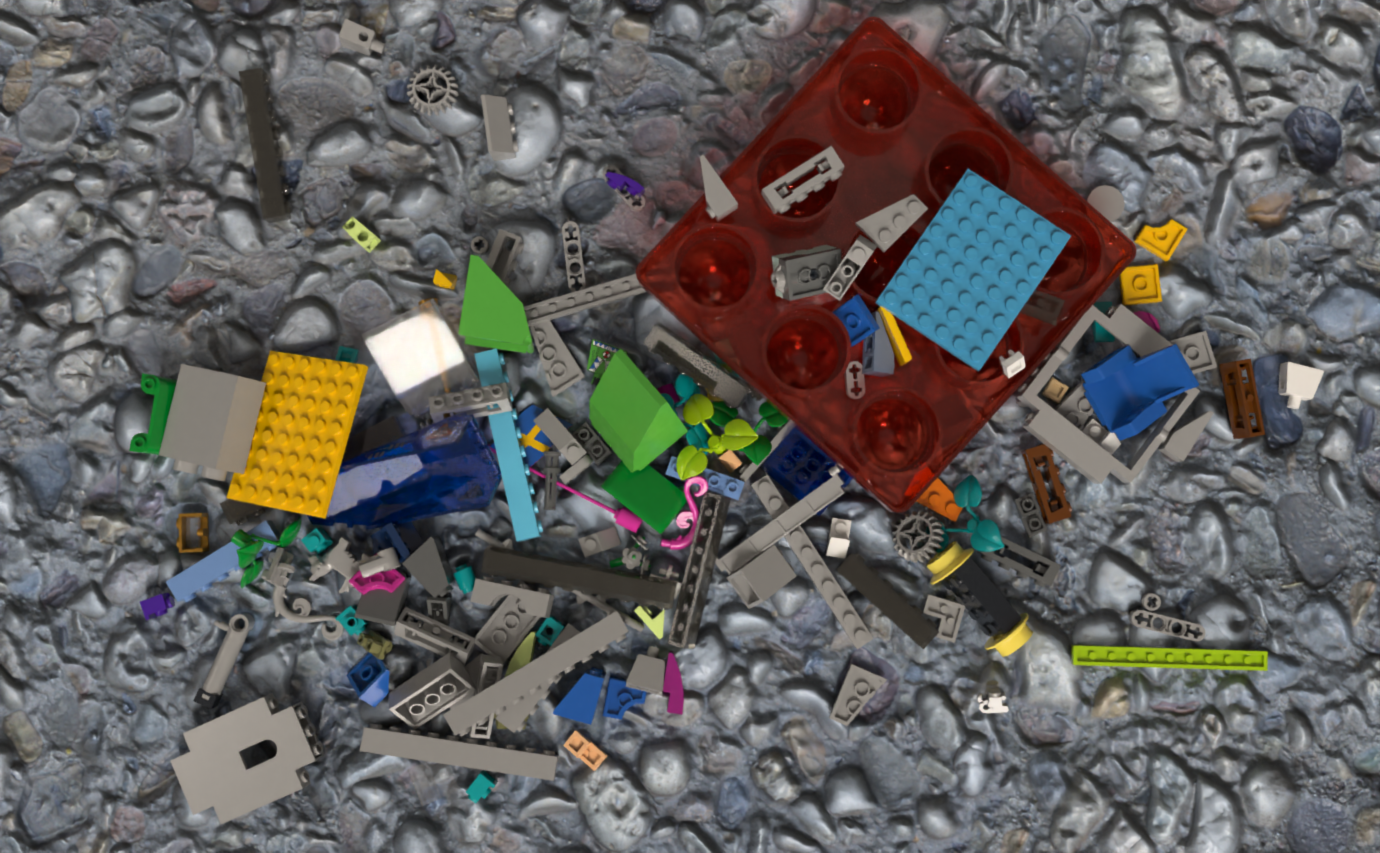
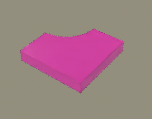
[349,553,405,595]

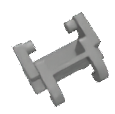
[977,680,1009,713]

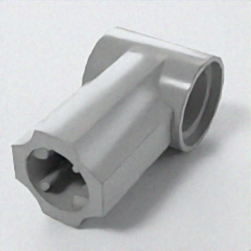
[358,547,401,578]

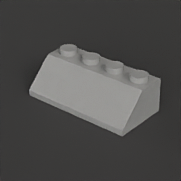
[388,652,476,730]

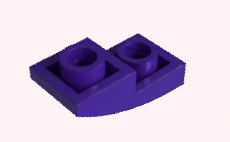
[605,172,645,197]

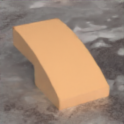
[563,730,608,771]

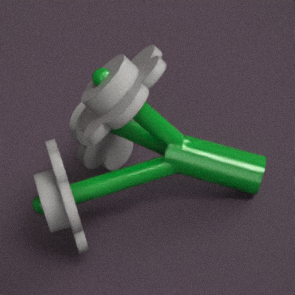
[609,534,651,576]

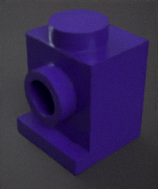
[140,593,175,620]

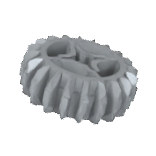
[407,64,459,116]
[892,510,944,563]

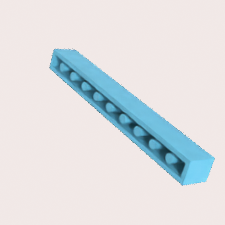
[474,349,544,542]

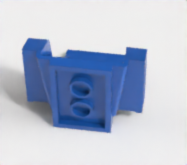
[1081,344,1199,441]

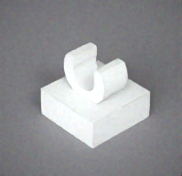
[999,350,1026,378]

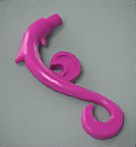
[660,475,708,550]

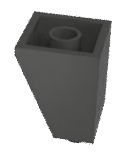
[402,536,455,598]
[354,571,411,626]

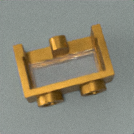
[176,513,209,553]

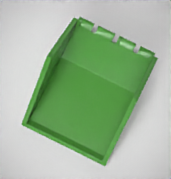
[458,255,534,353]
[589,348,688,472]

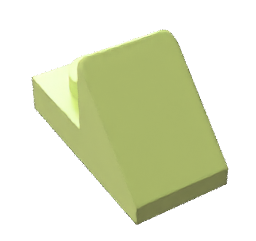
[634,604,665,640]

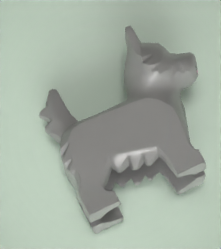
[308,537,371,593]

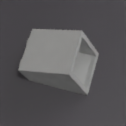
[726,545,796,609]

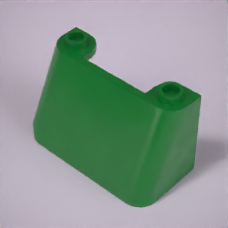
[129,373,177,455]
[601,460,687,534]

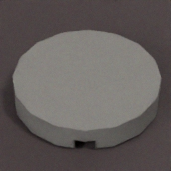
[1085,185,1125,224]

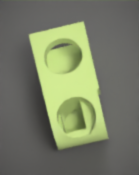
[342,216,381,253]

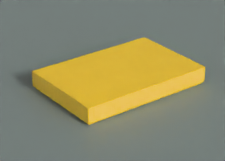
[876,306,912,366]

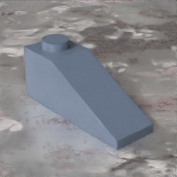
[862,312,895,377]

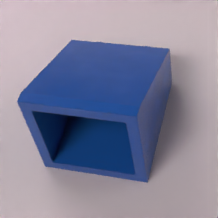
[553,667,606,725]

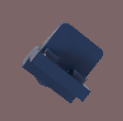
[370,518,424,563]

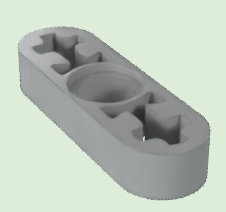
[603,166,646,212]

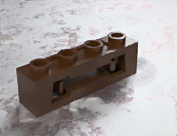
[1219,358,1265,439]
[1021,444,1072,524]

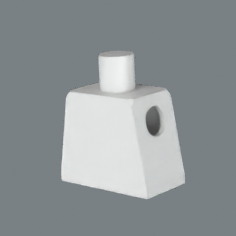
[1278,362,1324,409]

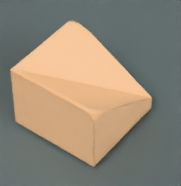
[718,450,742,473]

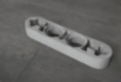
[562,221,586,292]
[1129,609,1205,641]

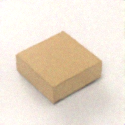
[1042,377,1069,404]

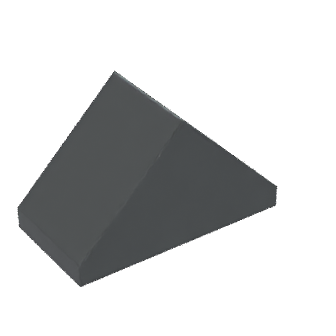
[427,596,452,626]

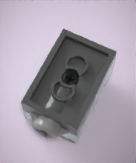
[771,245,842,301]

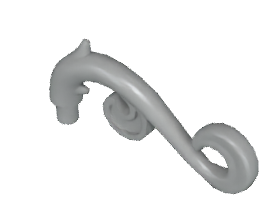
[272,576,345,640]

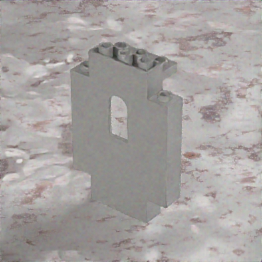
[171,693,325,824]

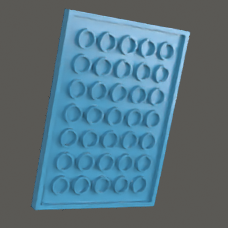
[876,169,1071,371]

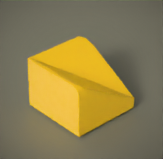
[433,269,457,290]

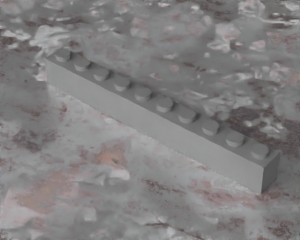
[750,474,873,649]
[443,611,629,737]
[360,723,559,781]

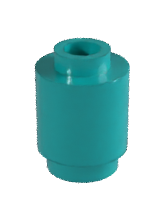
[453,564,476,594]

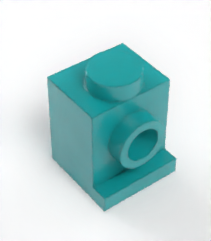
[301,528,334,555]
[335,604,369,636]
[535,615,566,646]
[466,770,498,803]

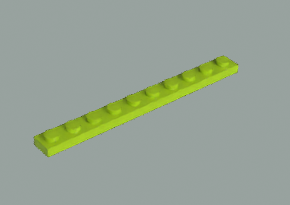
[1071,645,1268,671]

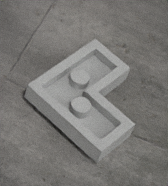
[922,594,965,643]

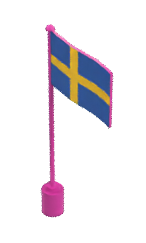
[485,405,643,533]

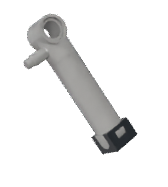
[193,613,255,709]

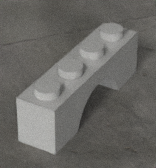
[470,576,555,618]

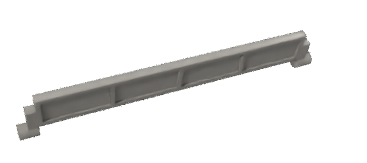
[707,464,845,575]

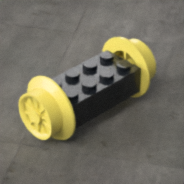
[926,541,1033,657]

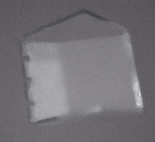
[361,299,479,417]

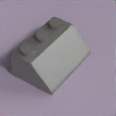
[481,94,519,161]

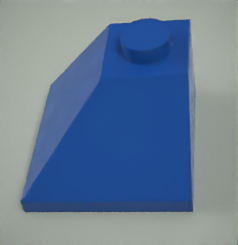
[346,652,389,707]

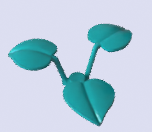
[661,371,710,455]
[924,475,1004,553]

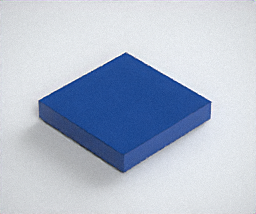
[831,294,880,347]

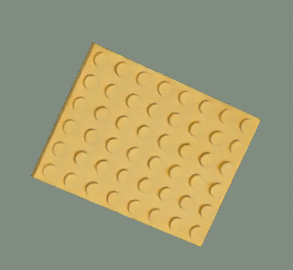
[226,351,368,519]

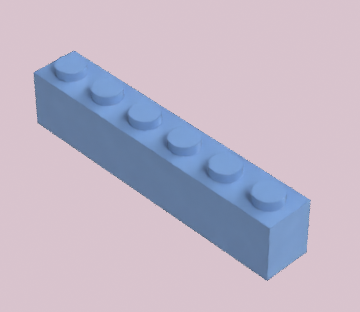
[166,520,281,602]

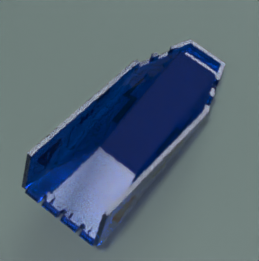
[307,412,502,529]

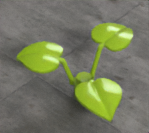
[676,394,758,480]

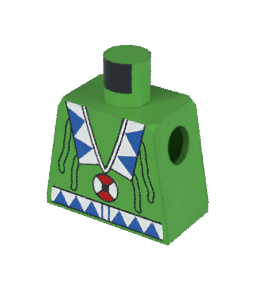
[587,339,628,386]

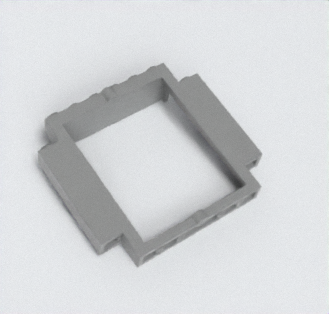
[1016,304,1200,484]

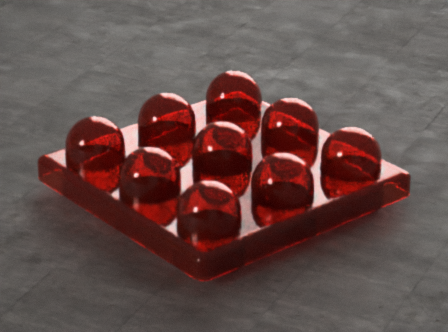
[636,17,1136,513]

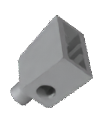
[339,19,386,56]
[626,646,665,695]

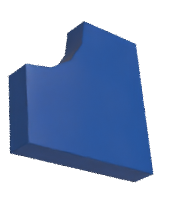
[603,677,647,720]

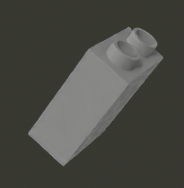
[159,364,266,481]

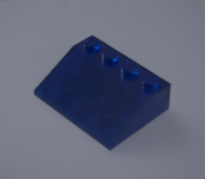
[760,420,859,516]

